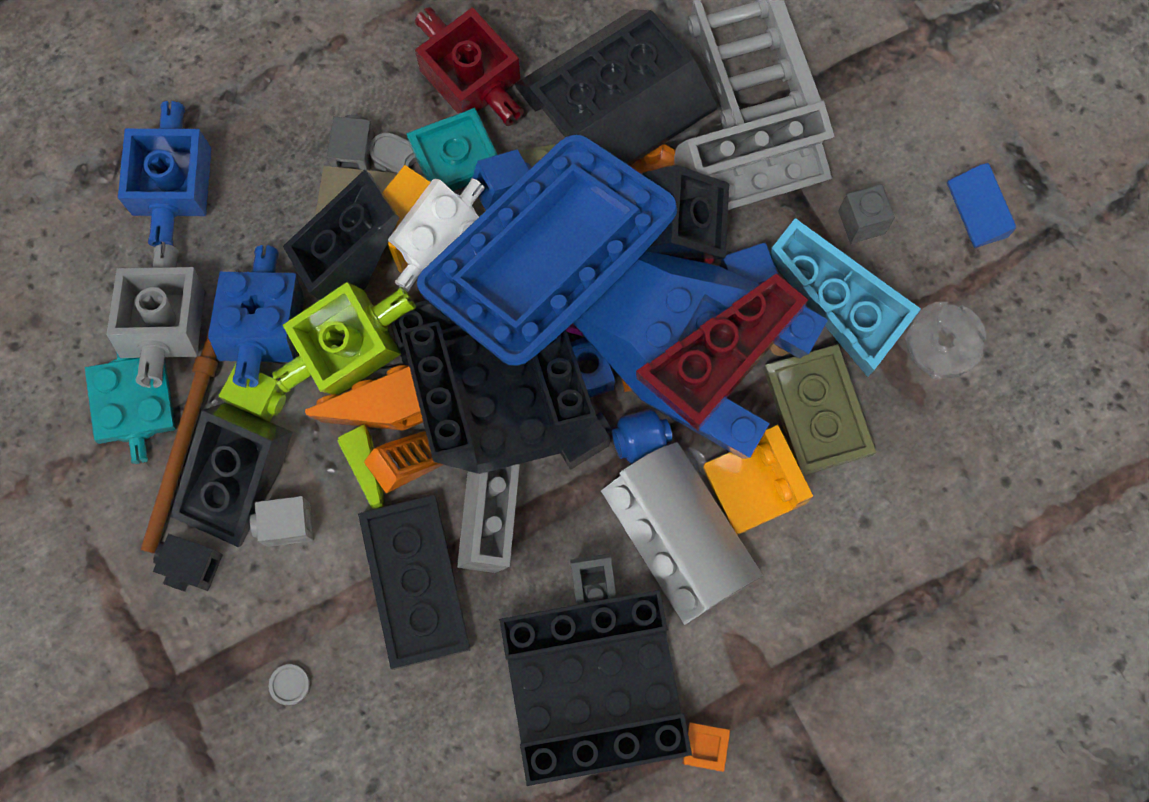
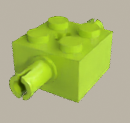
[272,282,416,395]

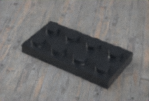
[358,495,471,670]

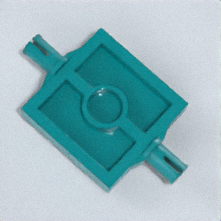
[85,352,176,464]

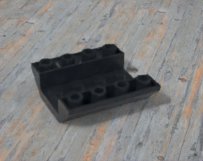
[515,9,717,166]
[400,321,596,474]
[499,590,692,786]

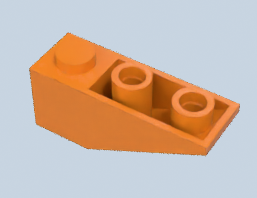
[305,365,423,431]

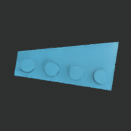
[770,218,921,377]

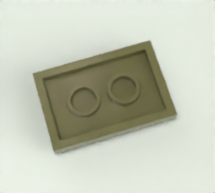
[764,345,876,476]

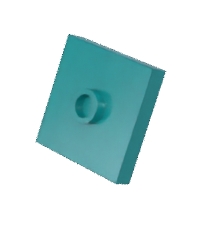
[406,108,498,191]

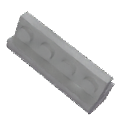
[674,101,835,211]
[601,442,763,625]

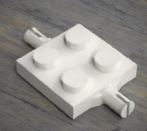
[388,178,485,292]

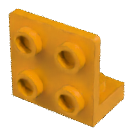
[703,425,813,535]

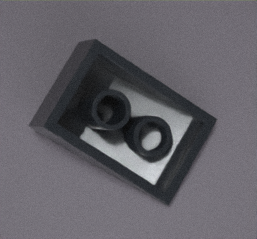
[283,170,399,300]
[170,403,293,547]

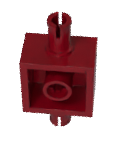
[415,7,524,126]

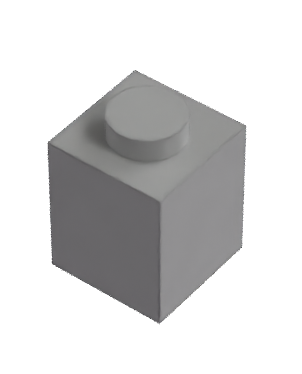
[250,496,313,547]

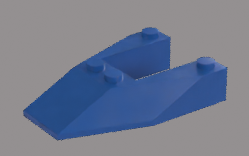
[573,251,828,459]

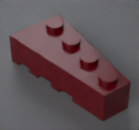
[636,273,808,431]

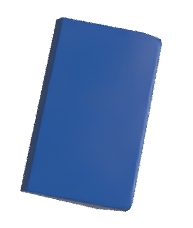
[947,163,1016,248]

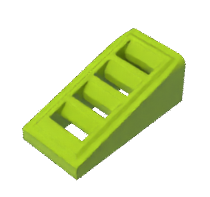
[337,425,385,509]

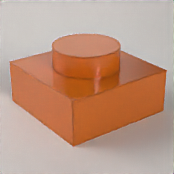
[682,723,730,772]

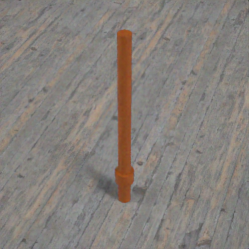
[140,330,219,554]

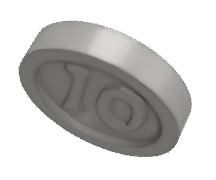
[268,664,310,705]

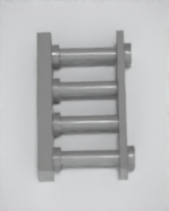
[687,0,821,129]

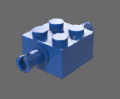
[118,101,212,247]
[208,245,304,388]

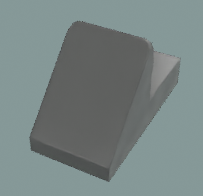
[570,553,616,605]

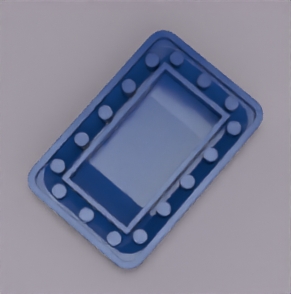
[417,135,677,366]

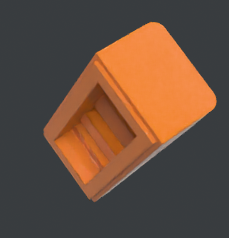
[364,431,444,493]

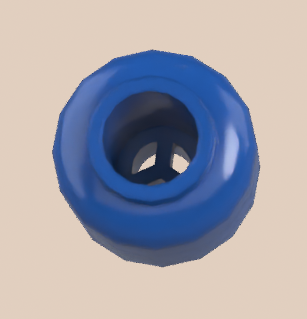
[612,410,672,464]

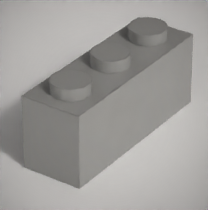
[457,464,520,573]

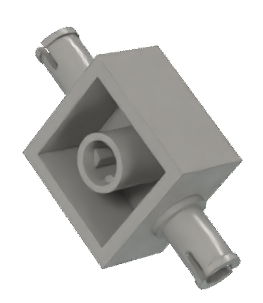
[106,244,205,388]

